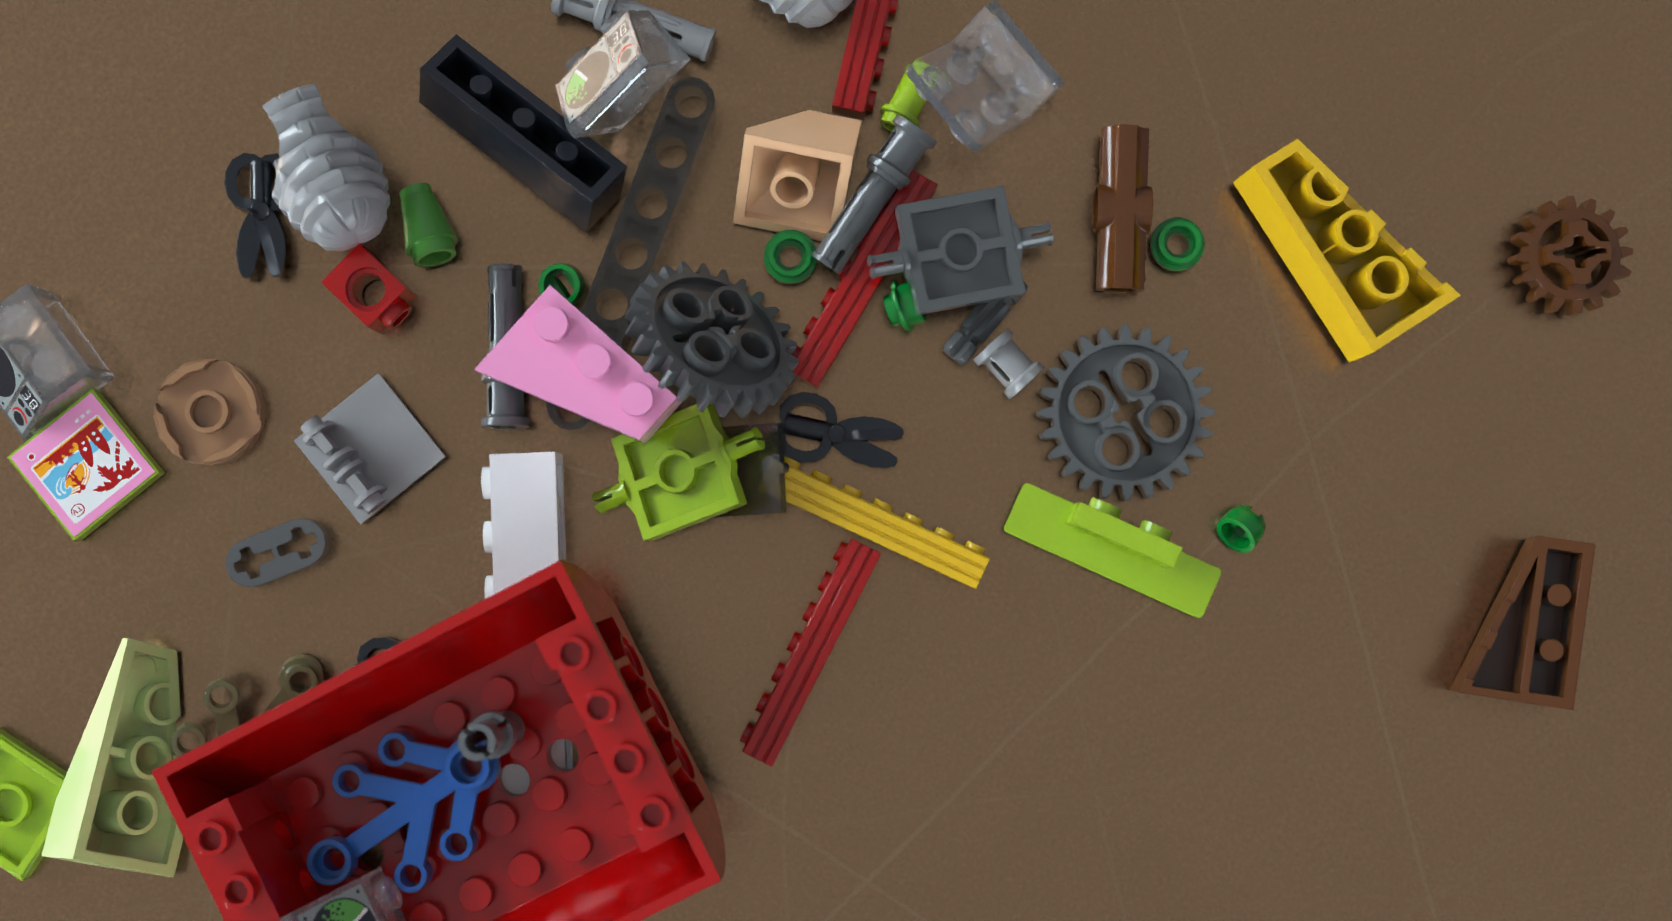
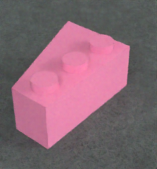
[474,285,681,443]

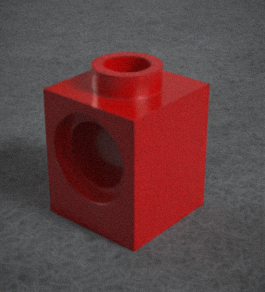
[321,244,417,333]

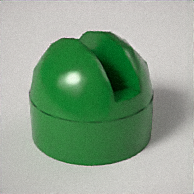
[538,263,586,305]
[1217,505,1266,553]

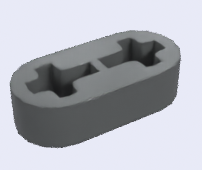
[225,518,332,587]

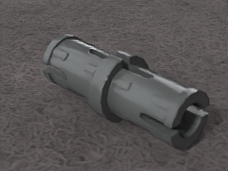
[458,711,525,761]

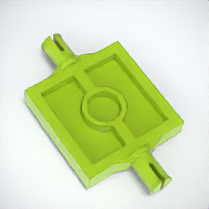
[592,403,765,541]

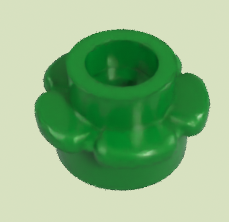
[883,280,927,331]

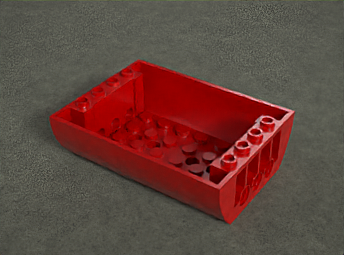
[151,560,726,921]

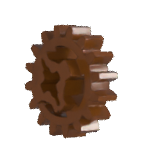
[1507,196,1633,316]

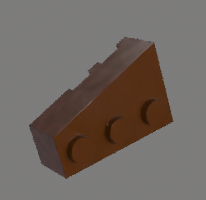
[1449,536,1596,710]

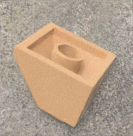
[733,110,862,241]

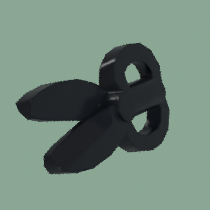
[224,153,286,279]
[773,392,904,468]

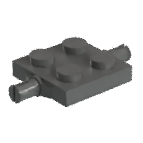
[867,186,1053,316]

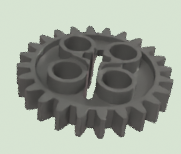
[625,262,799,418]
[1036,324,1215,501]

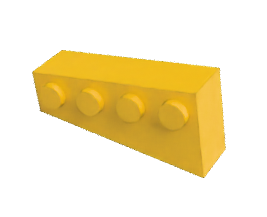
[1233,138,1461,363]

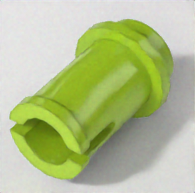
[880,64,938,132]

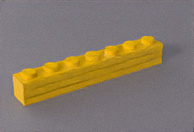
[759,456,990,589]

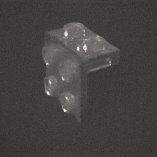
[906,0,1065,152]

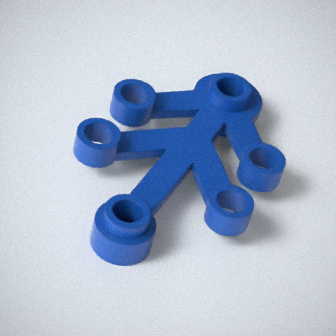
[307,731,501,893]

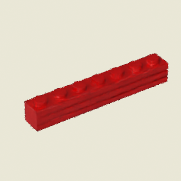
[832,0,899,120]
[791,170,938,390]
[739,538,882,767]

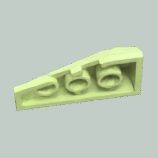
[42,638,183,877]

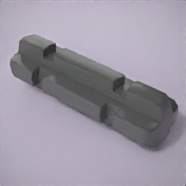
[943,280,1028,365]

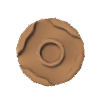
[153,358,266,466]

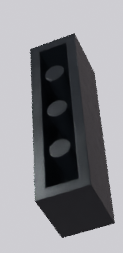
[419,34,627,232]

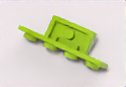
[1004,483,1221,618]

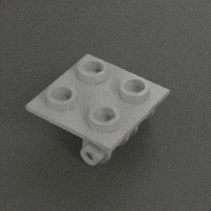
[294,373,446,525]

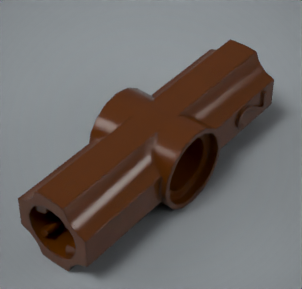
[1092,124,1153,293]

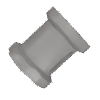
[973,328,1045,399]

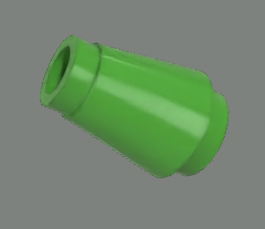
[399,183,458,268]

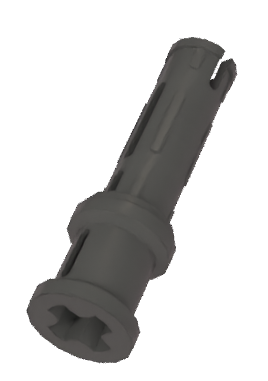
[811,115,937,275]
[481,263,530,430]

